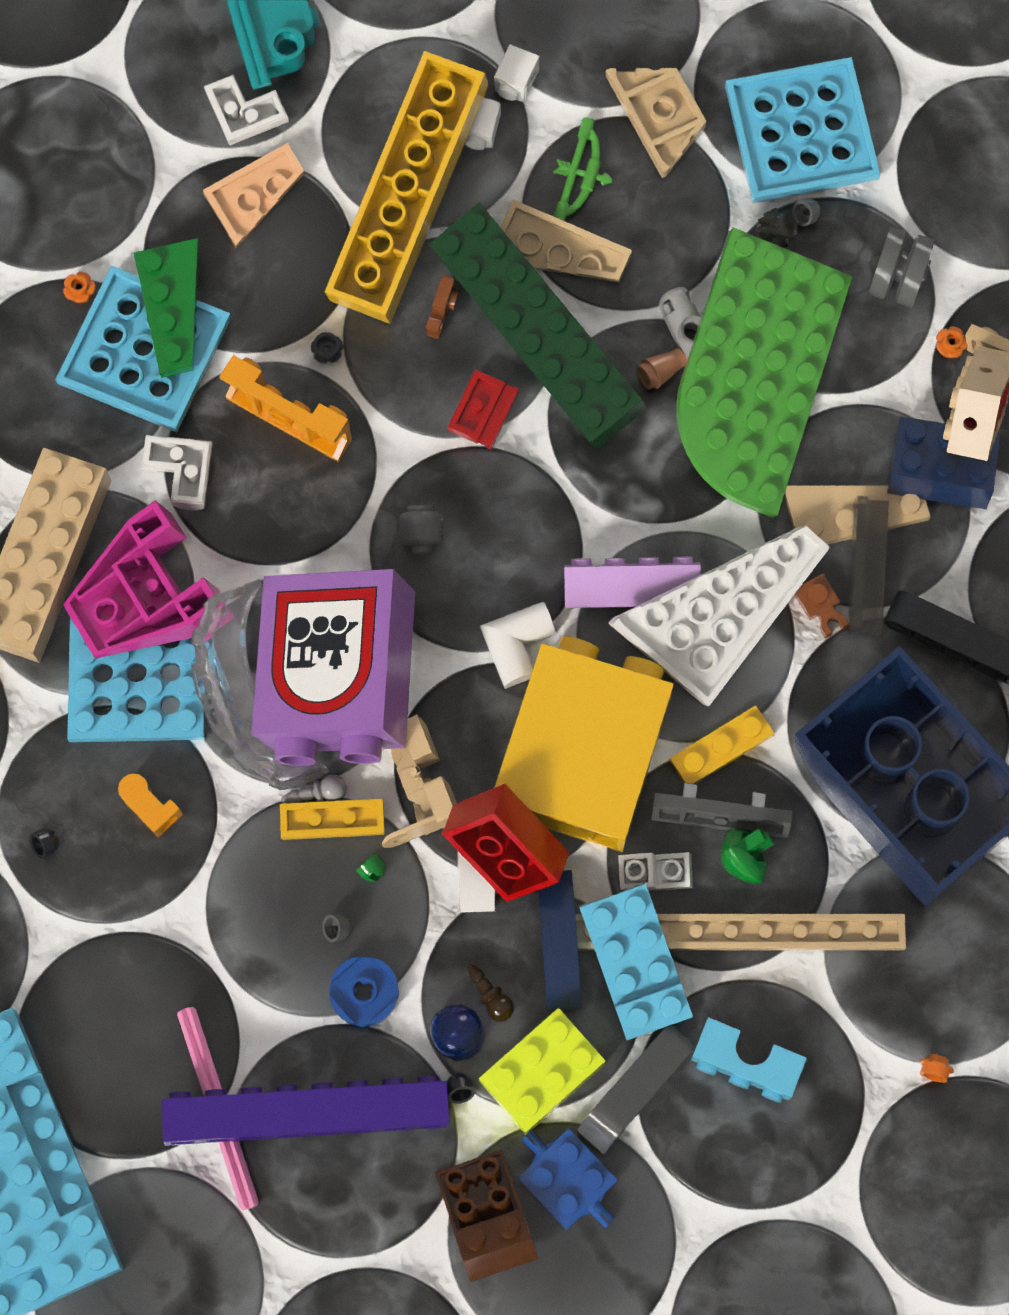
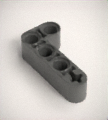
[577,1025,696,1155]

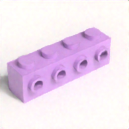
[564,556,701,608]

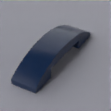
[538,870,582,1011]

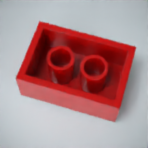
[442,784,570,902]

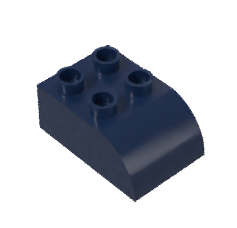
[794,646,1009,907]

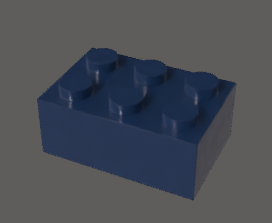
[887,416,1001,510]

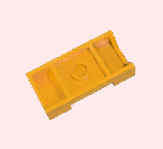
[219,355,352,462]

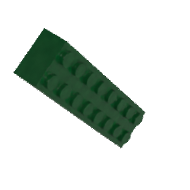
[429,202,647,450]

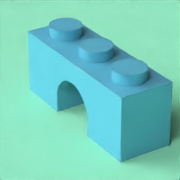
[691,1017,807,1103]

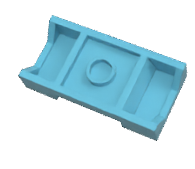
[579,882,693,1040]

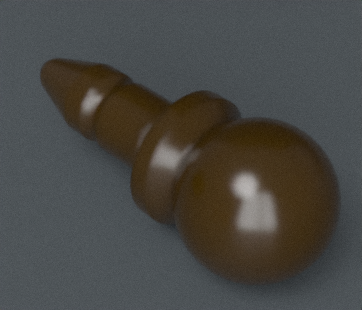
[467,964,514,1022]

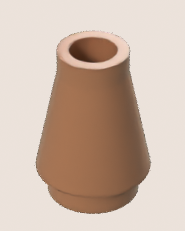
[636,348,687,389]

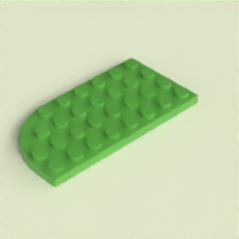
[676,227,853,518]

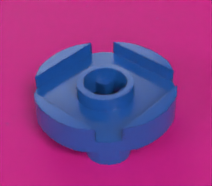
[329,957,399,1028]

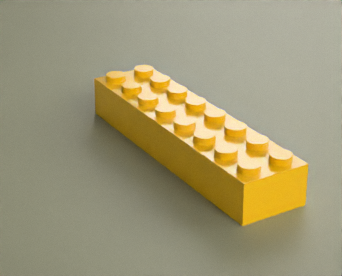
[325,51,489,324]

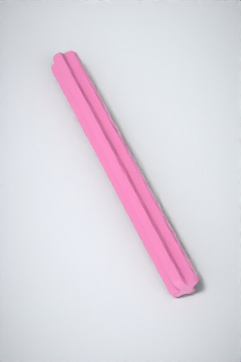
[177,1007,259,1210]

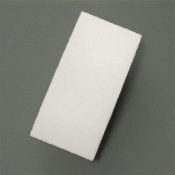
[458,852,495,912]
[618,852,693,890]

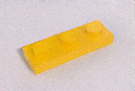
[669,705,775,784]
[280,799,385,840]

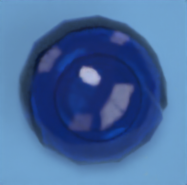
[430,1004,485,1062]

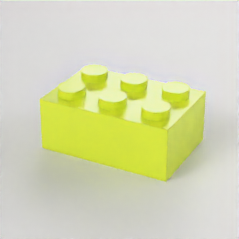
[479,1008,606,1135]

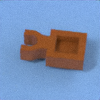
[426,275,460,339]
[794,574,849,639]

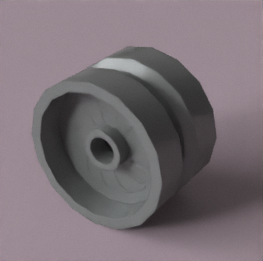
[868,226,935,308]

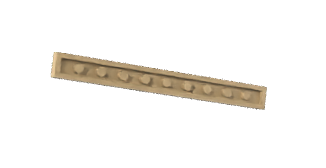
[575,914,906,950]

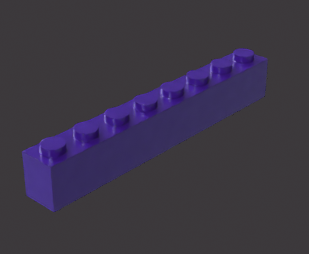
[162,1076,449,1146]

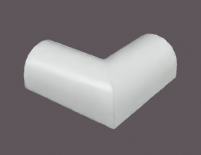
[204,74,289,146]
[142,435,213,511]
[480,602,555,689]

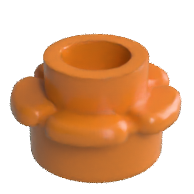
[63,272,96,303]
[936,326,968,358]
[920,1054,954,1083]

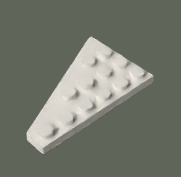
[608,526,830,706]

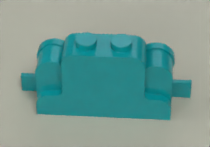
[226,0,320,90]

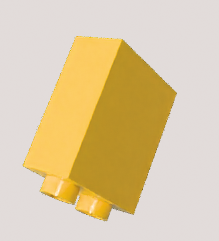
[495,636,674,852]

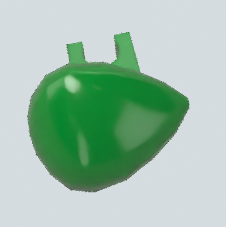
[720,827,774,884]

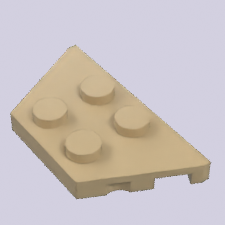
[606,68,706,178]

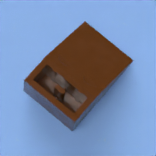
[435,1150,538,1282]

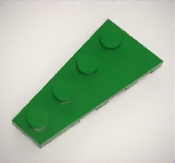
[133,238,199,378]

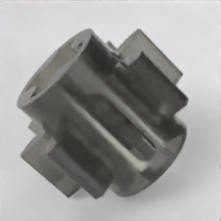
[756,208,797,248]

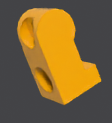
[118,774,183,838]

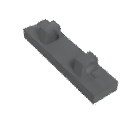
[651,783,793,838]

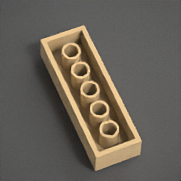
[0,448,112,663]

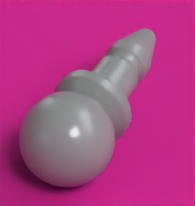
[281,774,347,803]

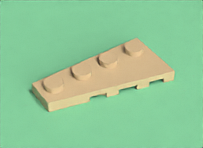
[500,199,633,283]
[784,486,930,545]

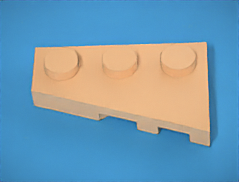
[203,143,304,248]

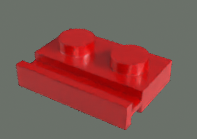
[448,369,519,450]

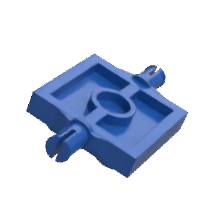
[518,1128,618,1230]

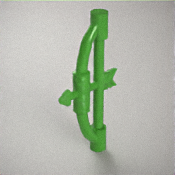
[553,117,612,221]

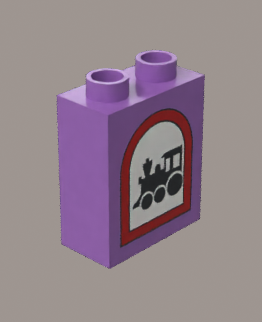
[251,569,415,766]

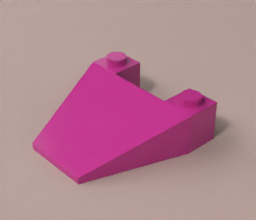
[63,500,235,658]

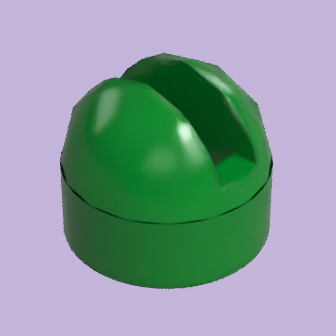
[355,852,386,882]

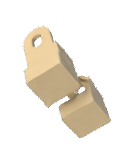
[382,714,457,848]

